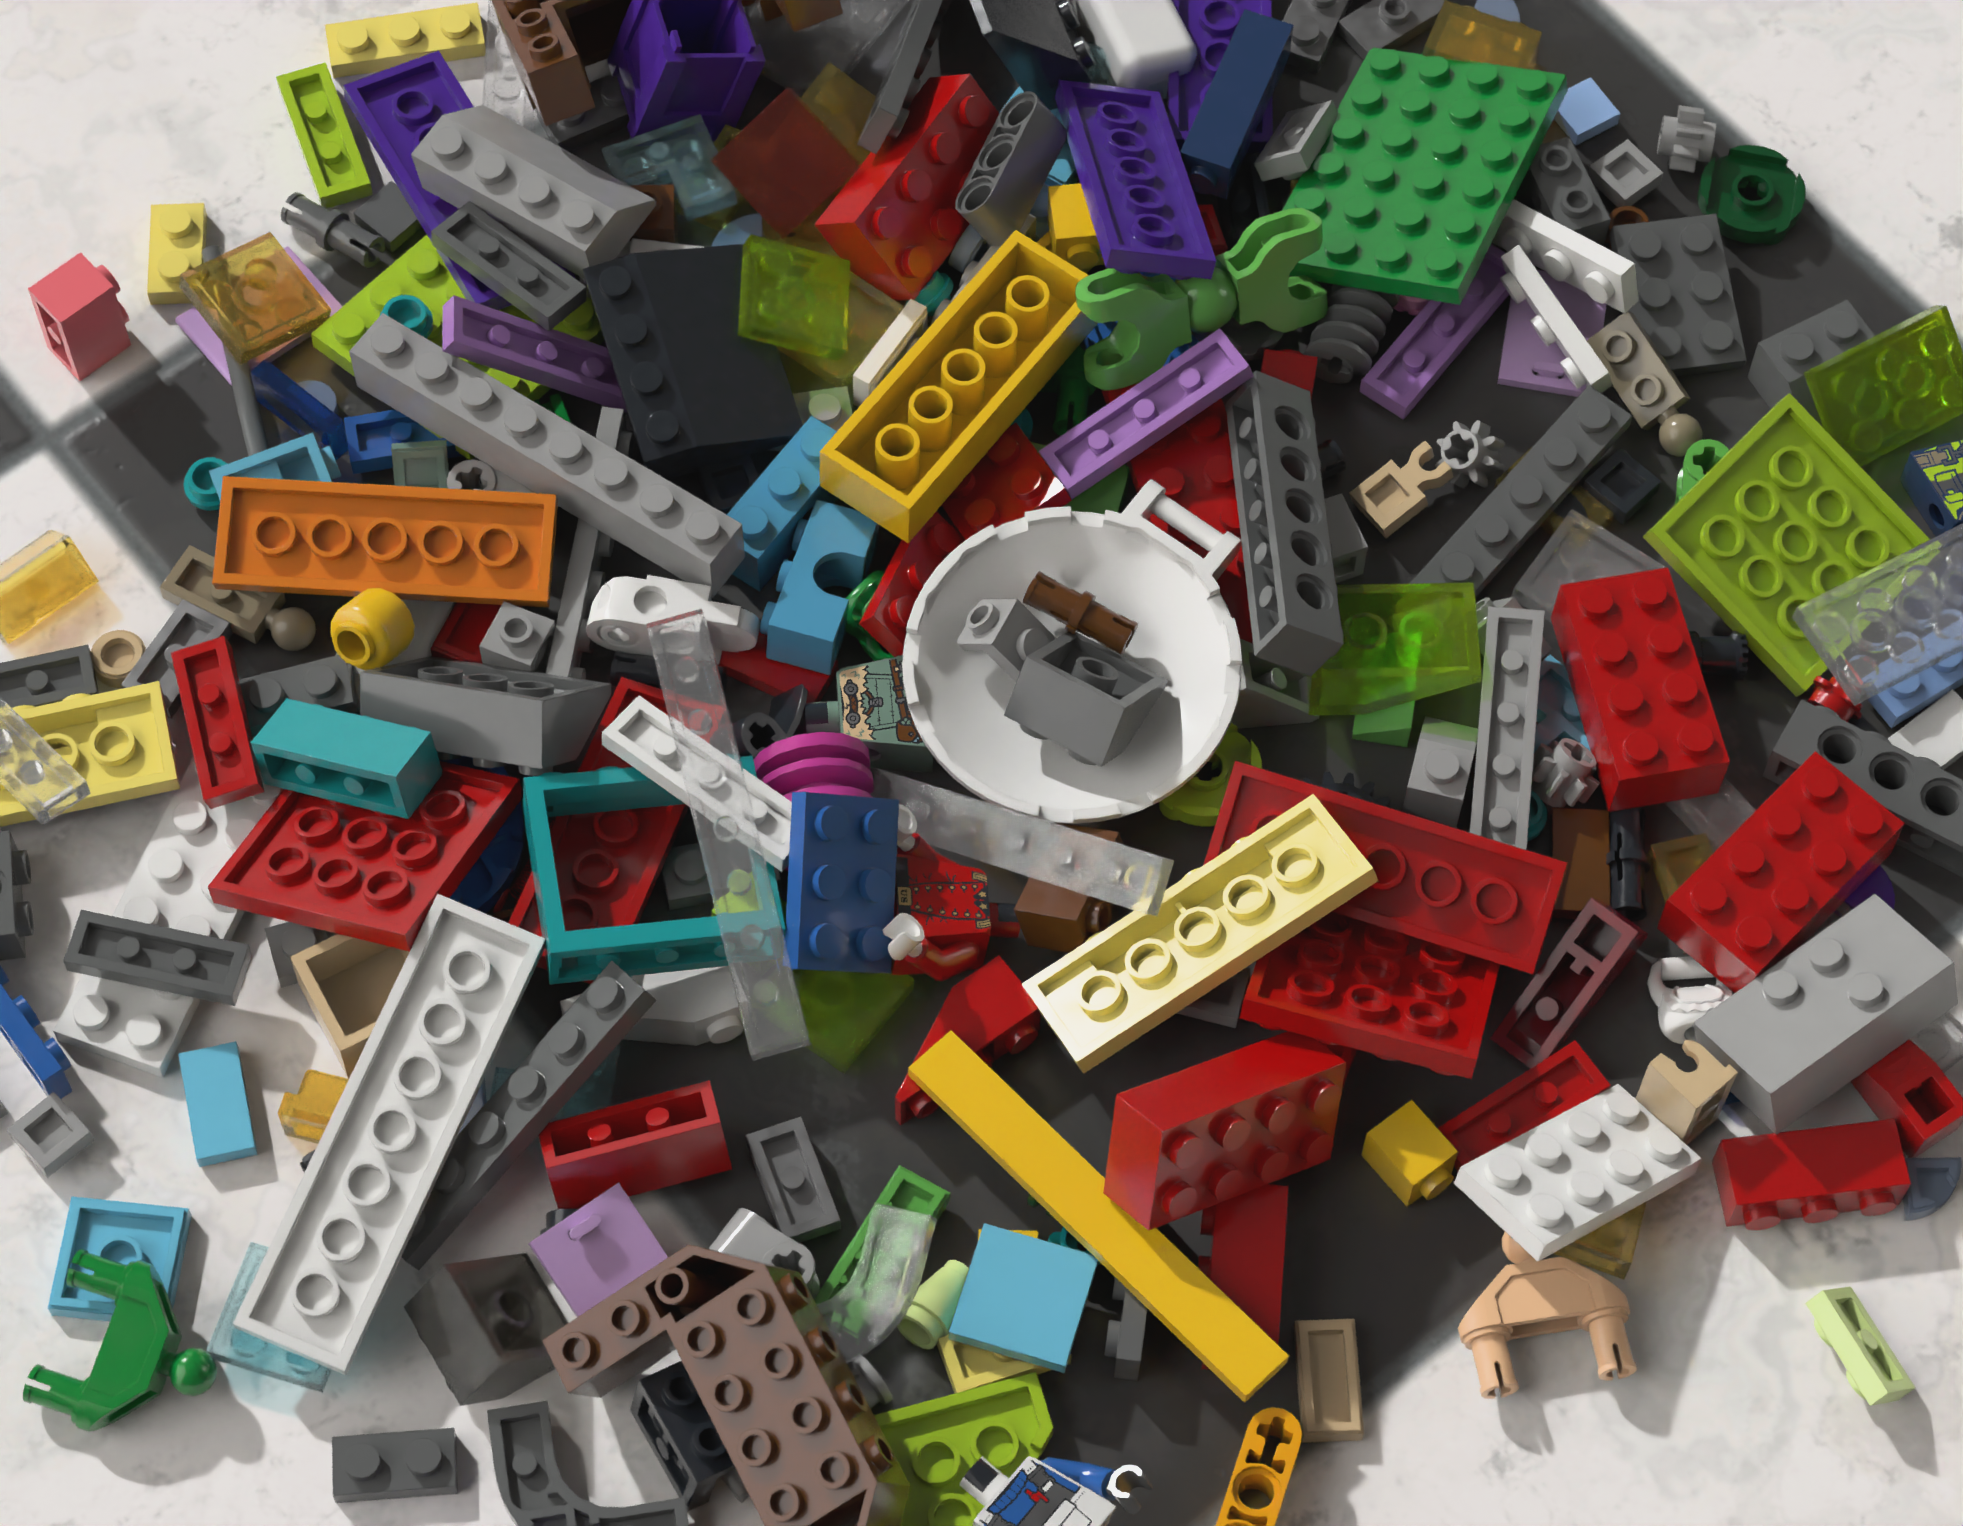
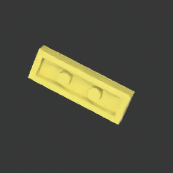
[325,2,487,78]

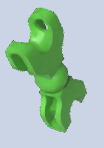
[1075,208,1328,390]

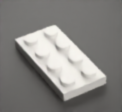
[1454,1084,1702,1262]

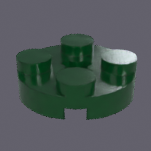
[1697,145,1806,245]

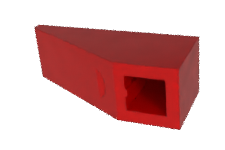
[895,955,1041,1126]
[1850,1039,1963,1158]

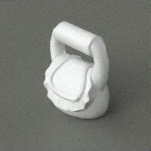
[1647,956,1733,1044]

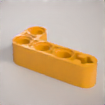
[1216,1407,1302,1526]

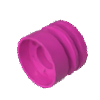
[754,732,874,871]

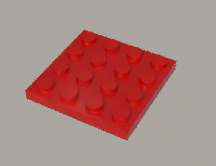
[208,761,523,952]
[1240,912,1500,1079]

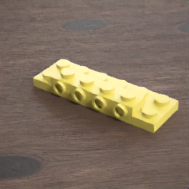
[0,681,180,827]
[1022,794,1378,1074]

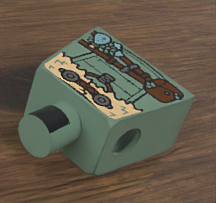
[805,655,933,772]

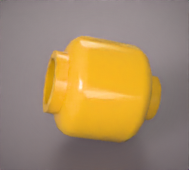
[330,588,415,670]

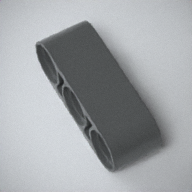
[955,91,1067,247]

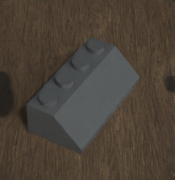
[360,656,611,775]

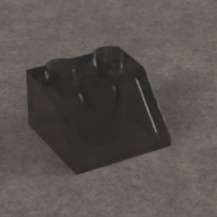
[404,1253,568,1406]

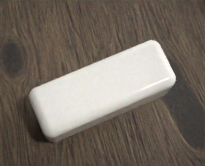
[1069,0,1197,94]

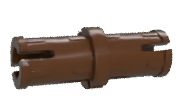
[1023,571,1138,655]

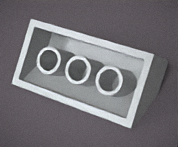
[411,105,656,279]

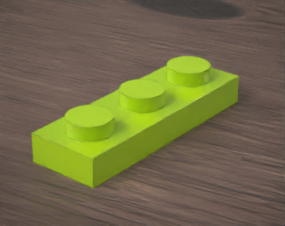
[276,62,373,209]

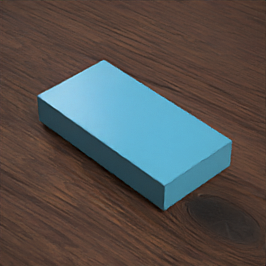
[178,1041,258,1167]

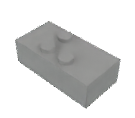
[1694,894,1958,1135]

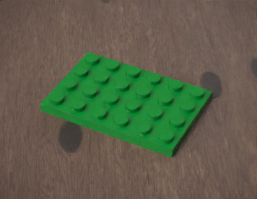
[1282,47,1568,305]

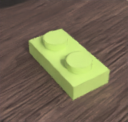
[1805,1286,1915,1406]

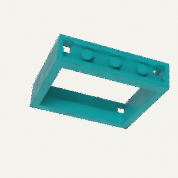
[523,756,786,985]

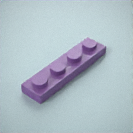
[1360,244,1509,420]
[442,295,627,413]
[1039,328,1253,499]

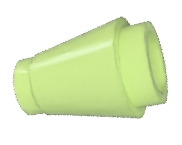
[895,1260,969,1349]

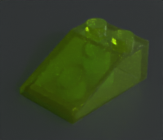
[1306,582,1482,715]

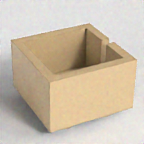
[290,934,409,1079]

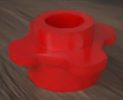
[1808,676,1863,722]

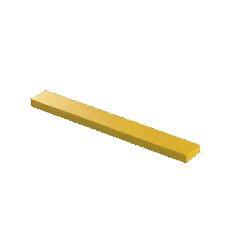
[908,1030,1289,1403]

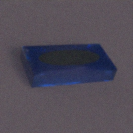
[250,360,348,461]

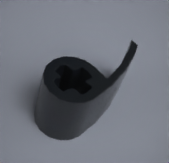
[710,684,808,759]

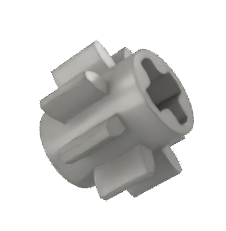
[1657,105,1716,173]
[1435,420,1505,488]
[1531,738,1600,808]

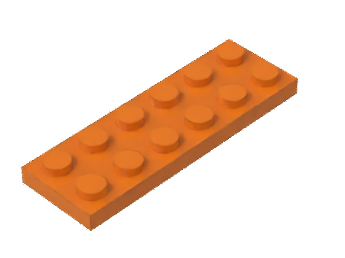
[212,476,558,608]

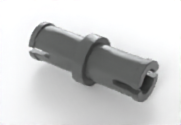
[280,192,385,268]

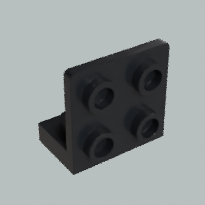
[630,1361,736,1512]

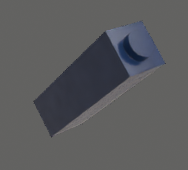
[1180,9,1294,199]

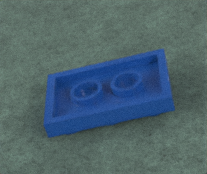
[784,792,899,974]

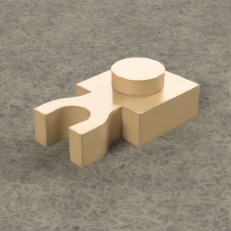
[1349,441,1454,538]

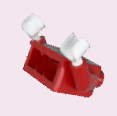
[883,804,1020,981]

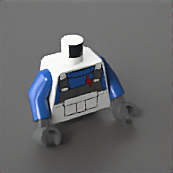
[959,1456,1153,1526]

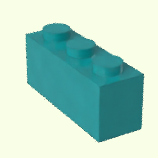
[251,698,443,819]

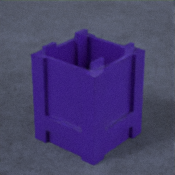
[607,0,766,142]

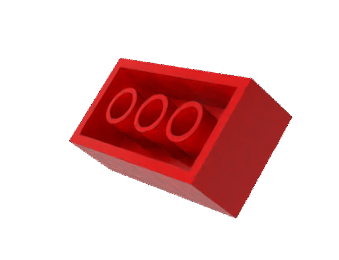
[814,74,999,301]
[1551,567,1730,812]
[1657,751,1905,993]
[1103,1031,1346,1231]

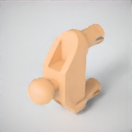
[1458,1232,1637,1399]

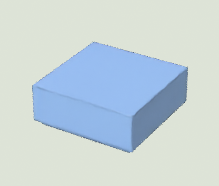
[1554,77,1620,146]

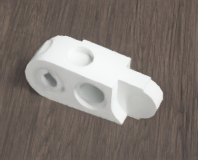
[586,575,761,665]

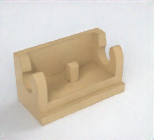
[1636,1040,1738,1145]

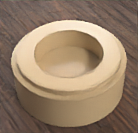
[91,630,146,688]

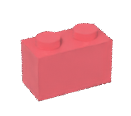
[28,252,131,381]

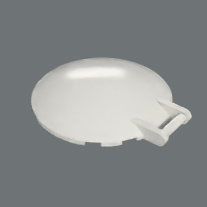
[902,479,1242,824]

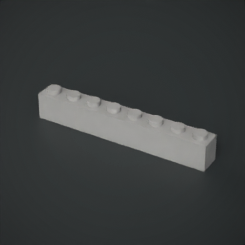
[349,313,745,598]

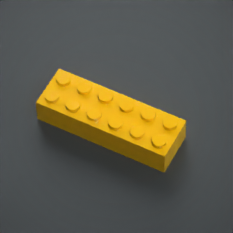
[820,230,1098,543]

